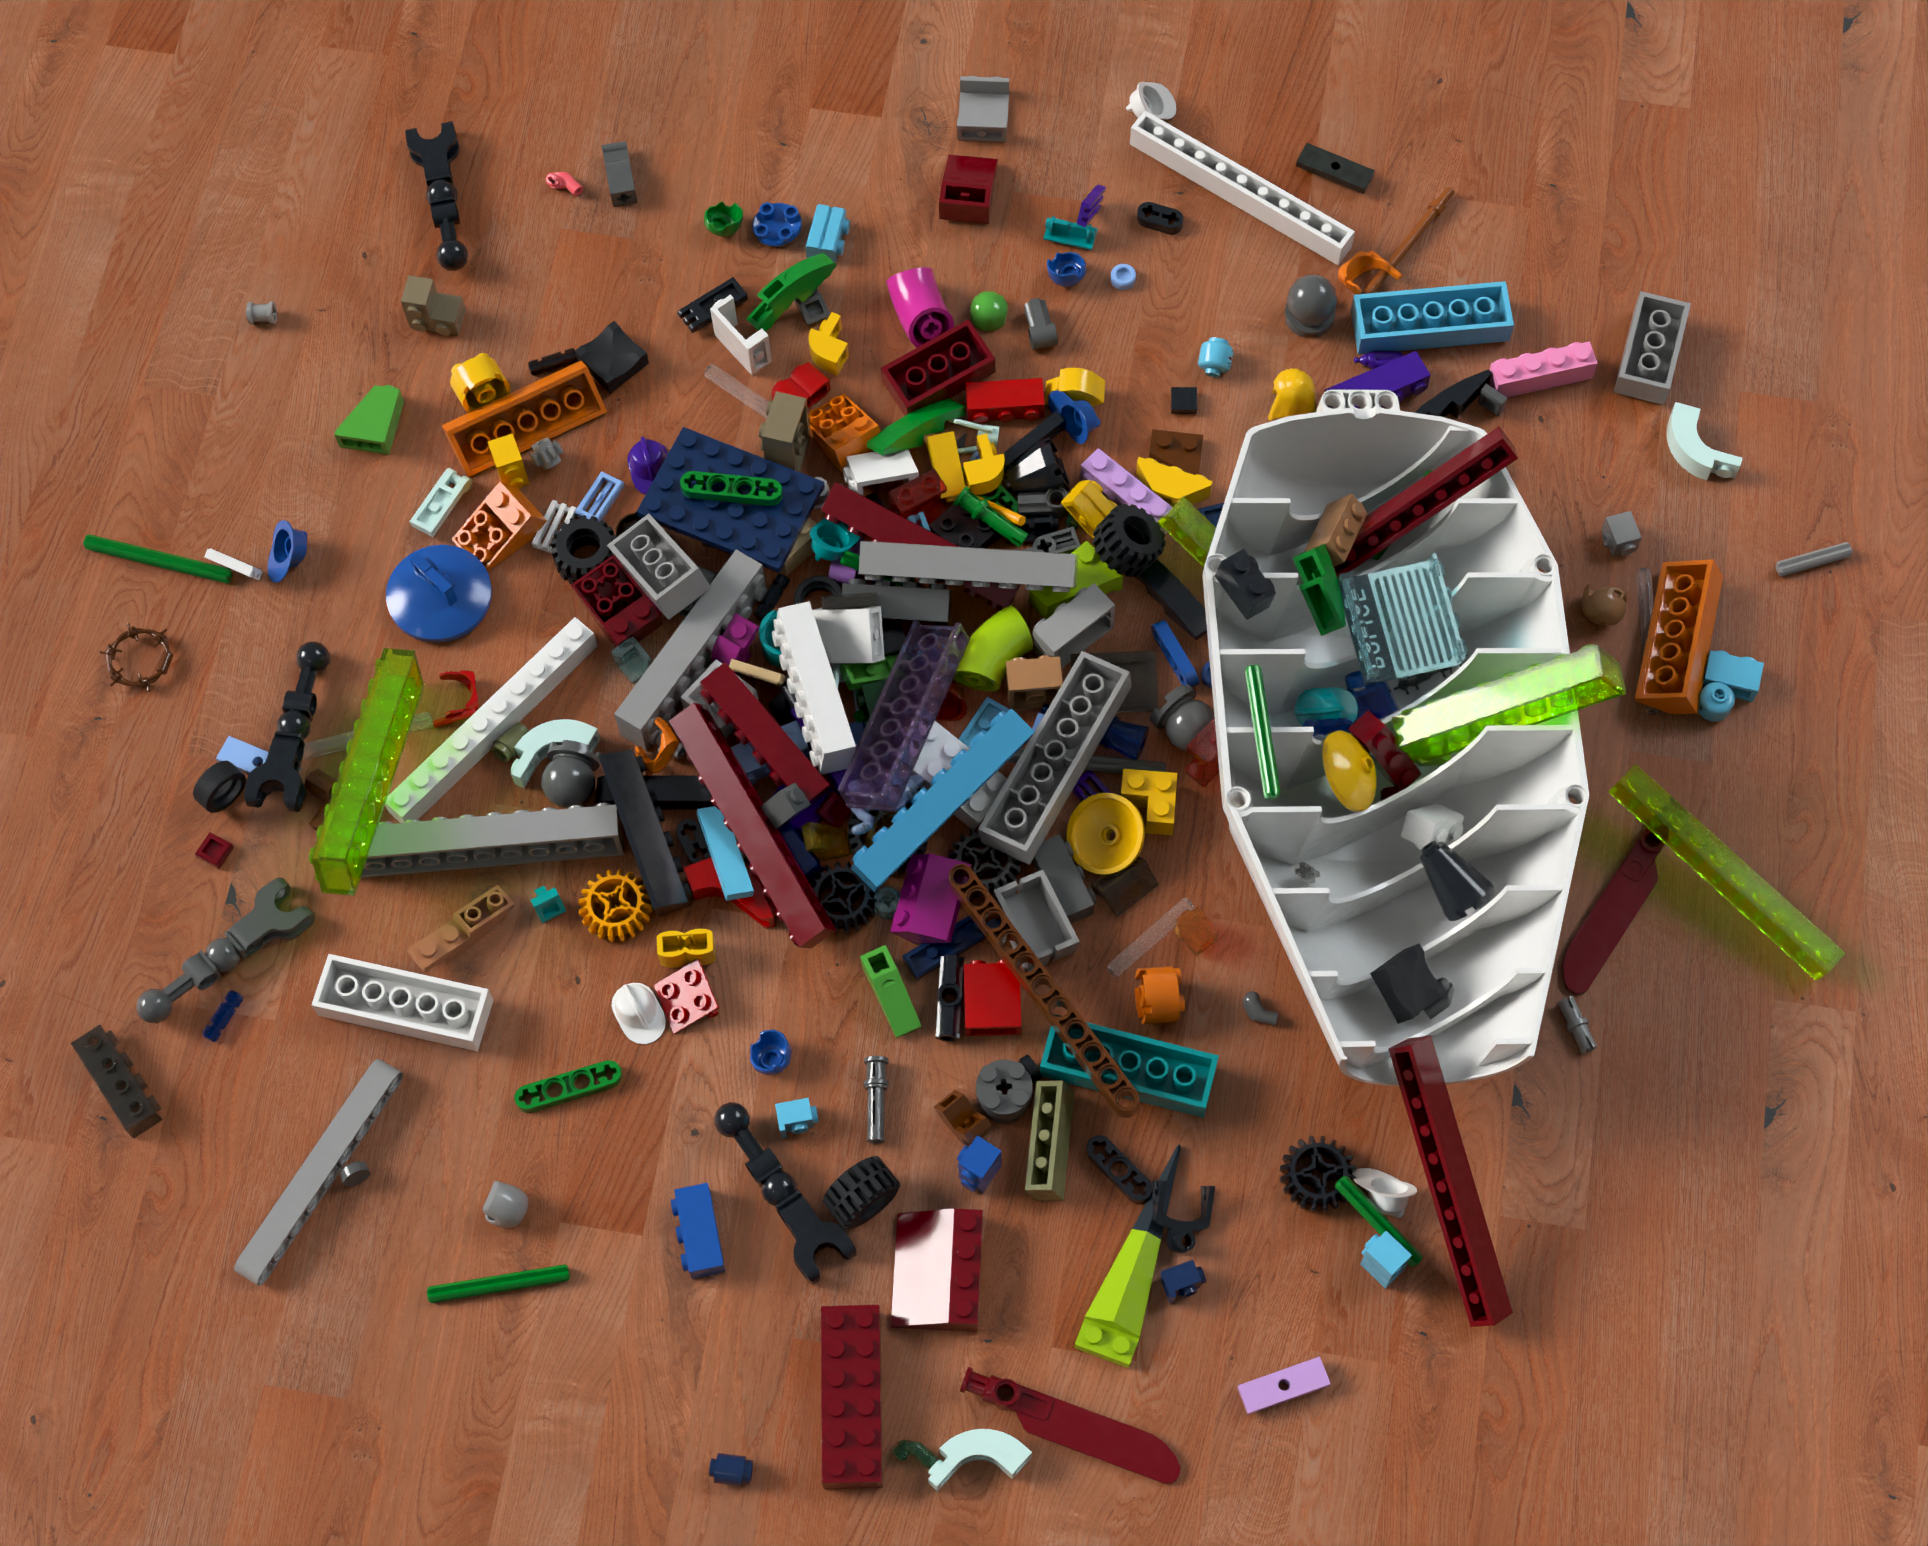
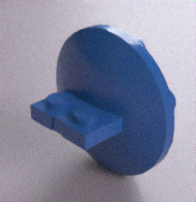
[386,545,492,643]

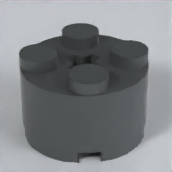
[976,1060,1032,1124]

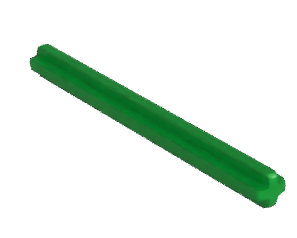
[83,534,233,583]

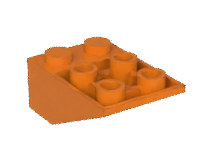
[808,393,881,473]
[452,481,547,572]

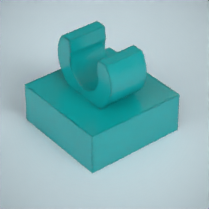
[530,885,566,923]

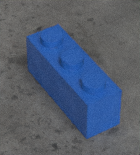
[671,1183,726,1279]

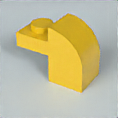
[809,312,849,376]
[1045,368,1105,407]
[963,434,1005,496]

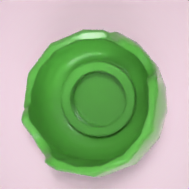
[969,291,1008,331]

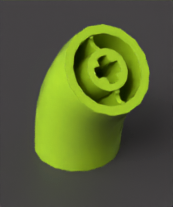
[951,605,1033,692]

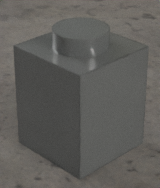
[760,783,811,829]

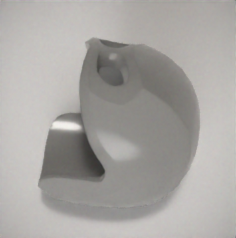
[483,1181,529,1228]

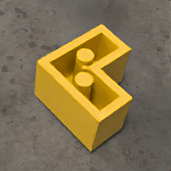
[1121,769,1177,835]

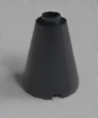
[1420,841,1494,921]

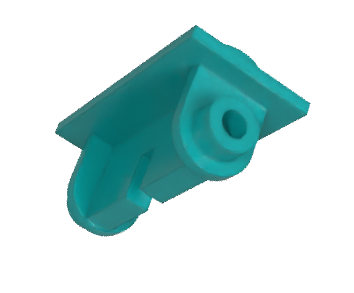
[1043,216,1098,250]

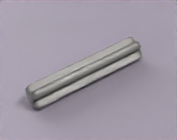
[1775,542,1852,576]

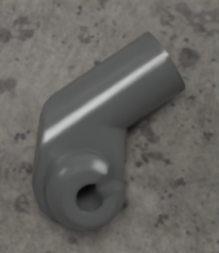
[1424,977,1454,1020]
[1243,991,1278,1026]

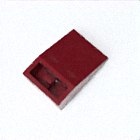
[939,154,998,224]
[571,555,663,655]

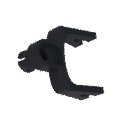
[1152,1180,1215,1253]

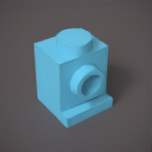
[775,1098,819,1139]

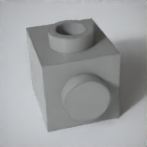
[1601,511,1642,556]

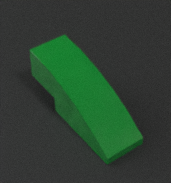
[1292,544,1346,636]

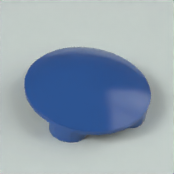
[752,202,802,246]

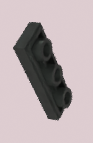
[1296,143,1375,194]

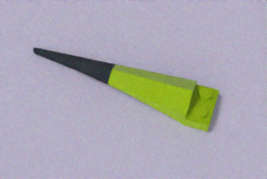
[1074,1144,1181,1369]

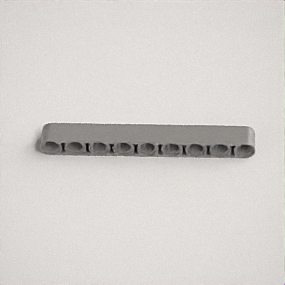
[234,1059,403,1286]

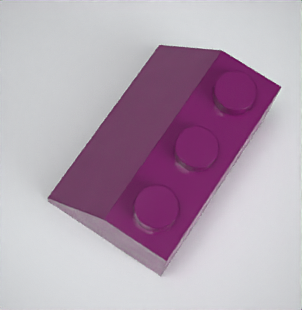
[890,854,971,944]

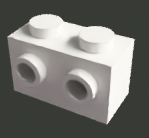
[1401,803,1464,849]

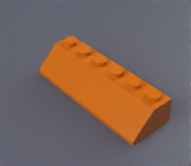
[441,361,607,477]
[1635,559,1724,714]

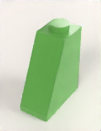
[334,385,404,455]

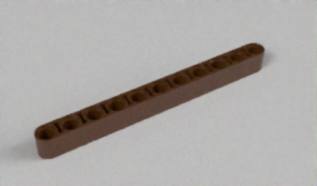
[949,864,1139,1118]

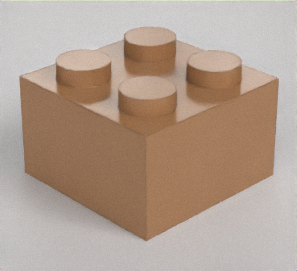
[1006,655,1063,712]

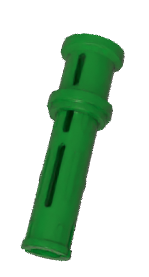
[953,486,1029,548]

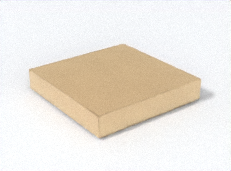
[729,659,789,686]

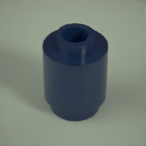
[709,1453,753,1486]

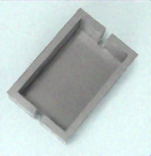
[1033,583,1115,669]
[992,870,1080,972]

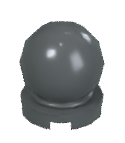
[1285,274,1338,337]
[1149,684,1216,753]
[541,740,601,808]

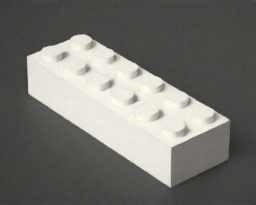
[772,601,856,775]
[311,954,494,1052]

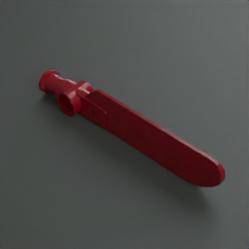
[1562,803,1683,995]
[960,1367,1181,1484]

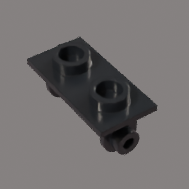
[1006,515,1058,543]

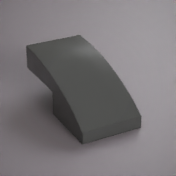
[794,289,830,326]

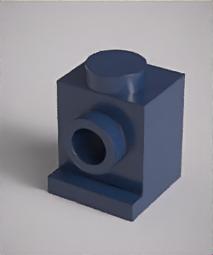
[1159,1260,1206,1305]

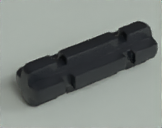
[528,348,578,376]
[754,573,790,621]

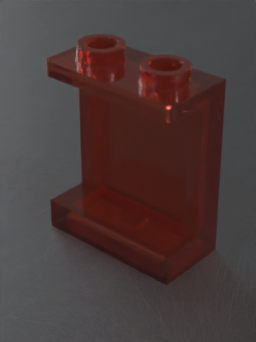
[889,468,947,526]
[1185,717,1219,788]

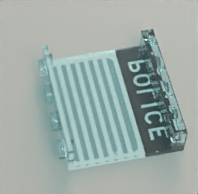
[1337,553,1467,686]

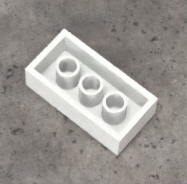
[890,715,1007,830]

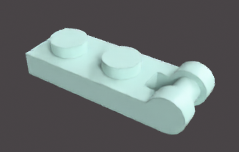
[409,468,472,537]

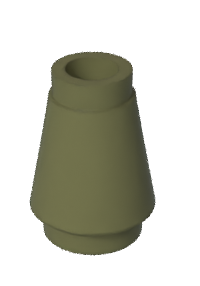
[491,722,529,762]

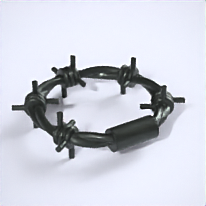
[1393,654,1468,695]

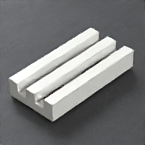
[532,500,576,553]
[204,548,263,580]

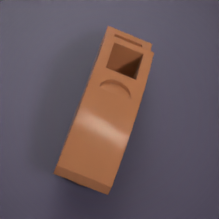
[408,885,514,973]

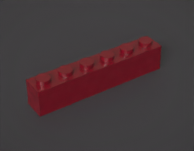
[699,662,830,810]

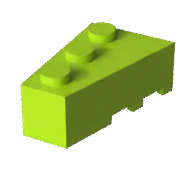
[1029,541,1123,620]

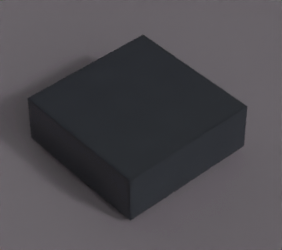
[1171,387,1197,414]

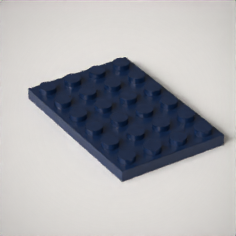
[636,427,825,573]

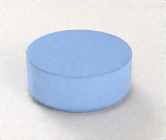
[1111,264,1136,290]

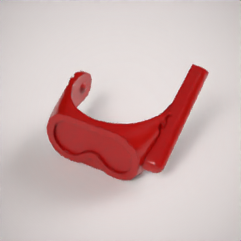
[433,670,478,728]

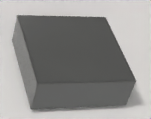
[1478,384,1507,417]

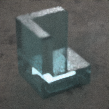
[611,636,652,684]

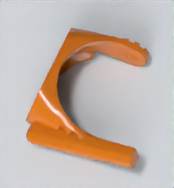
[1338,250,1403,295]
[635,717,679,776]

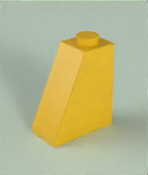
[924,431,965,502]

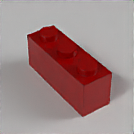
[965,378,1045,423]

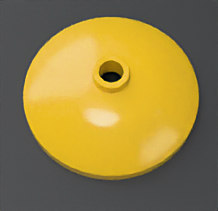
[1322,730,1376,812]
[1067,793,1145,875]

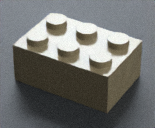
[759,391,811,472]

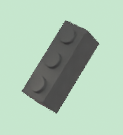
[1032,834,1097,924]

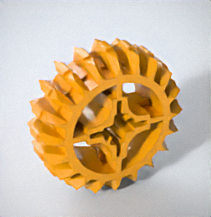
[578,869,653,942]

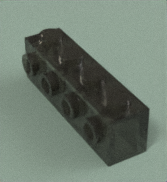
[71,1025,163,1139]

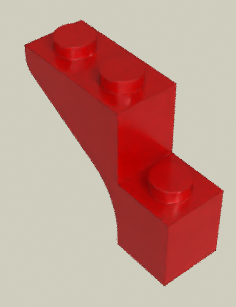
[683,858,777,929]

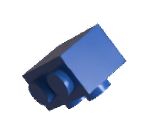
[957,1135,1002,1194]

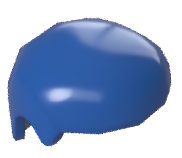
[1047,252,1086,287]
[750,1029,792,1076]

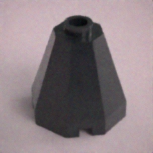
[1004,437,1070,496]

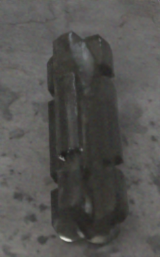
[1295,862,1320,884]

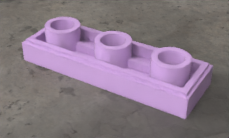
[1237,1357,1331,1415]

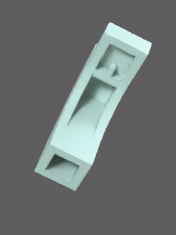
[1667,402,1742,481]
[511,719,601,788]
[928,1429,1032,1492]

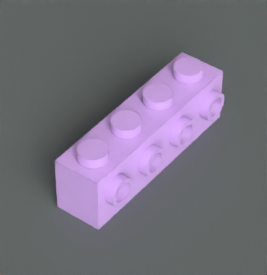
[1080,448,1177,534]

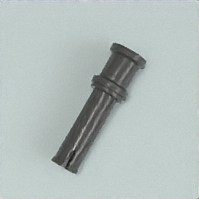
[864,1056,889,1143]

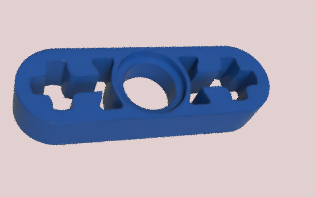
[1151,620,1199,687]

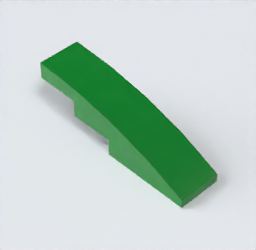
[867,398,965,455]

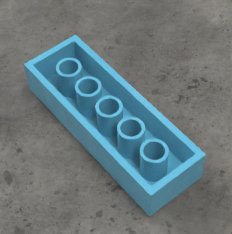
[1351,281,1514,355]

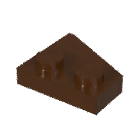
[1149,429,1204,475]

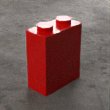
[964,960,1022,1036]

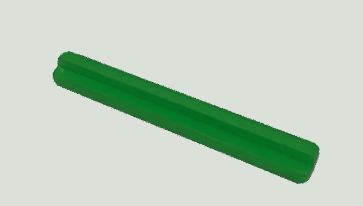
[1335,1176,1423,1267]

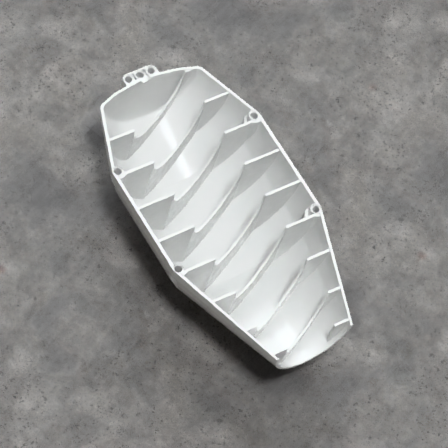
[1202,390,1589,1086]

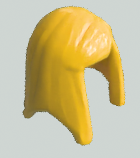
[1268,368,1316,421]

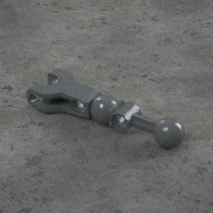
[136,878,315,1024]

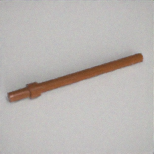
[1362,187,1455,294]

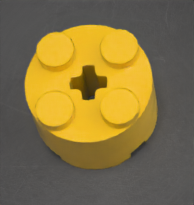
[450,353,510,413]

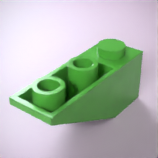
[860,945,922,1039]

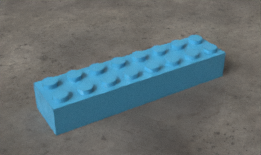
[851,708,1035,892]

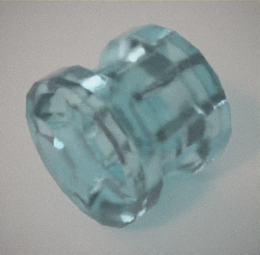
[874,887,900,920]

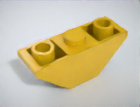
[1136,457,1213,511]

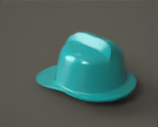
[810,518,861,562]
[1294,687,1358,732]

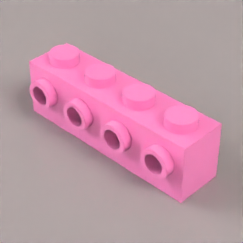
[1489,341,1598,398]

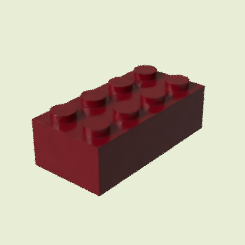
[881,319,996,416]

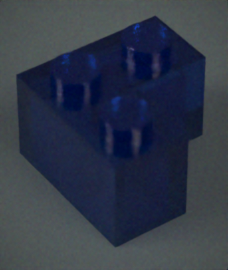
[1343,681,1400,732]

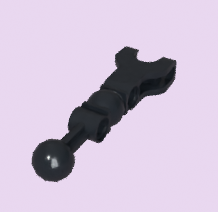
[405,121,468,271]
[244,641,330,812]
[714,1102,857,1285]

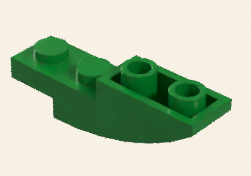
[746,253,837,332]

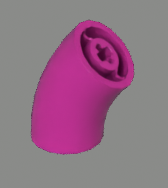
[886,267,954,348]

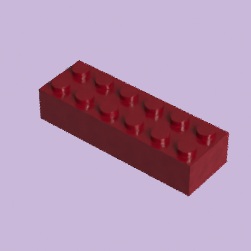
[821,1305,883,1489]

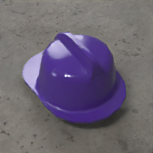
[628,437,668,494]

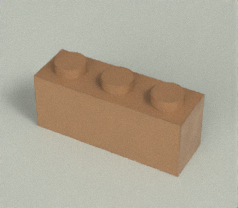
[1304,494,1368,567]

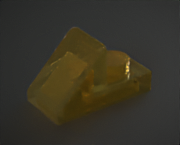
[801,822,852,863]

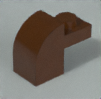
[933,1090,992,1146]

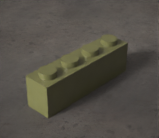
[1025,1081,1075,1201]

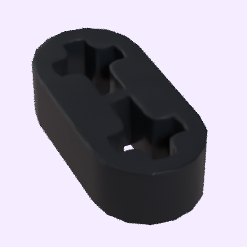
[1137,202,1183,235]
[676,819,711,865]

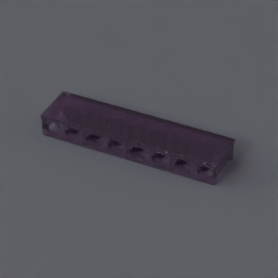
[838,620,970,812]

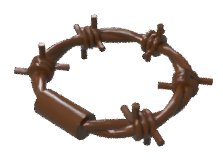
[100,623,173,692]

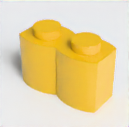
[657,929,716,968]

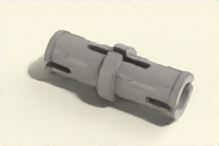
[1557,996,1598,1054]

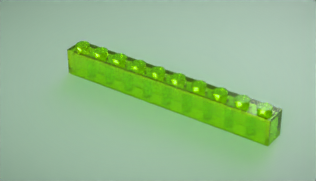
[1608,763,1846,981]

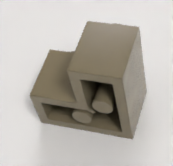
[401,275,466,336]

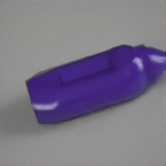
[1354,351,1402,369]

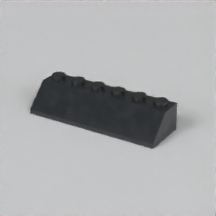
[598,750,693,917]

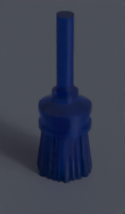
[1041,703,1149,759]

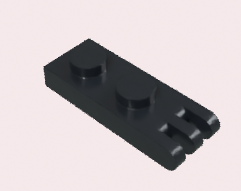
[677,277,748,333]

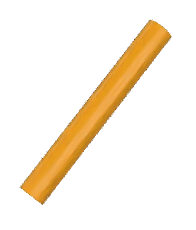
[977,496,1026,526]

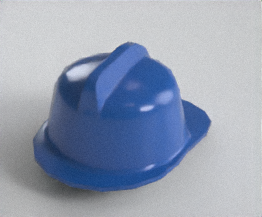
[1048,390,1101,444]
[267,520,307,583]

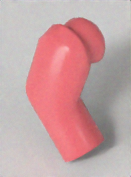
[546,172,583,196]

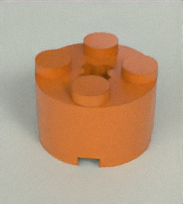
[1135,966,1185,1024]

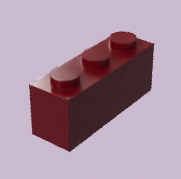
[1348,711,1422,791]

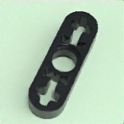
[1086,1135,1152,1204]

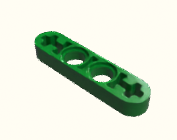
[680,471,783,506]
[514,1060,623,1113]

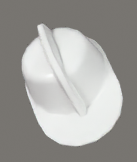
[1126,82,1176,119]
[611,983,666,1044]
[1352,1168,1417,1218]

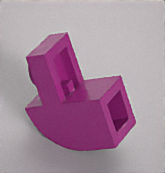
[711,613,760,676]

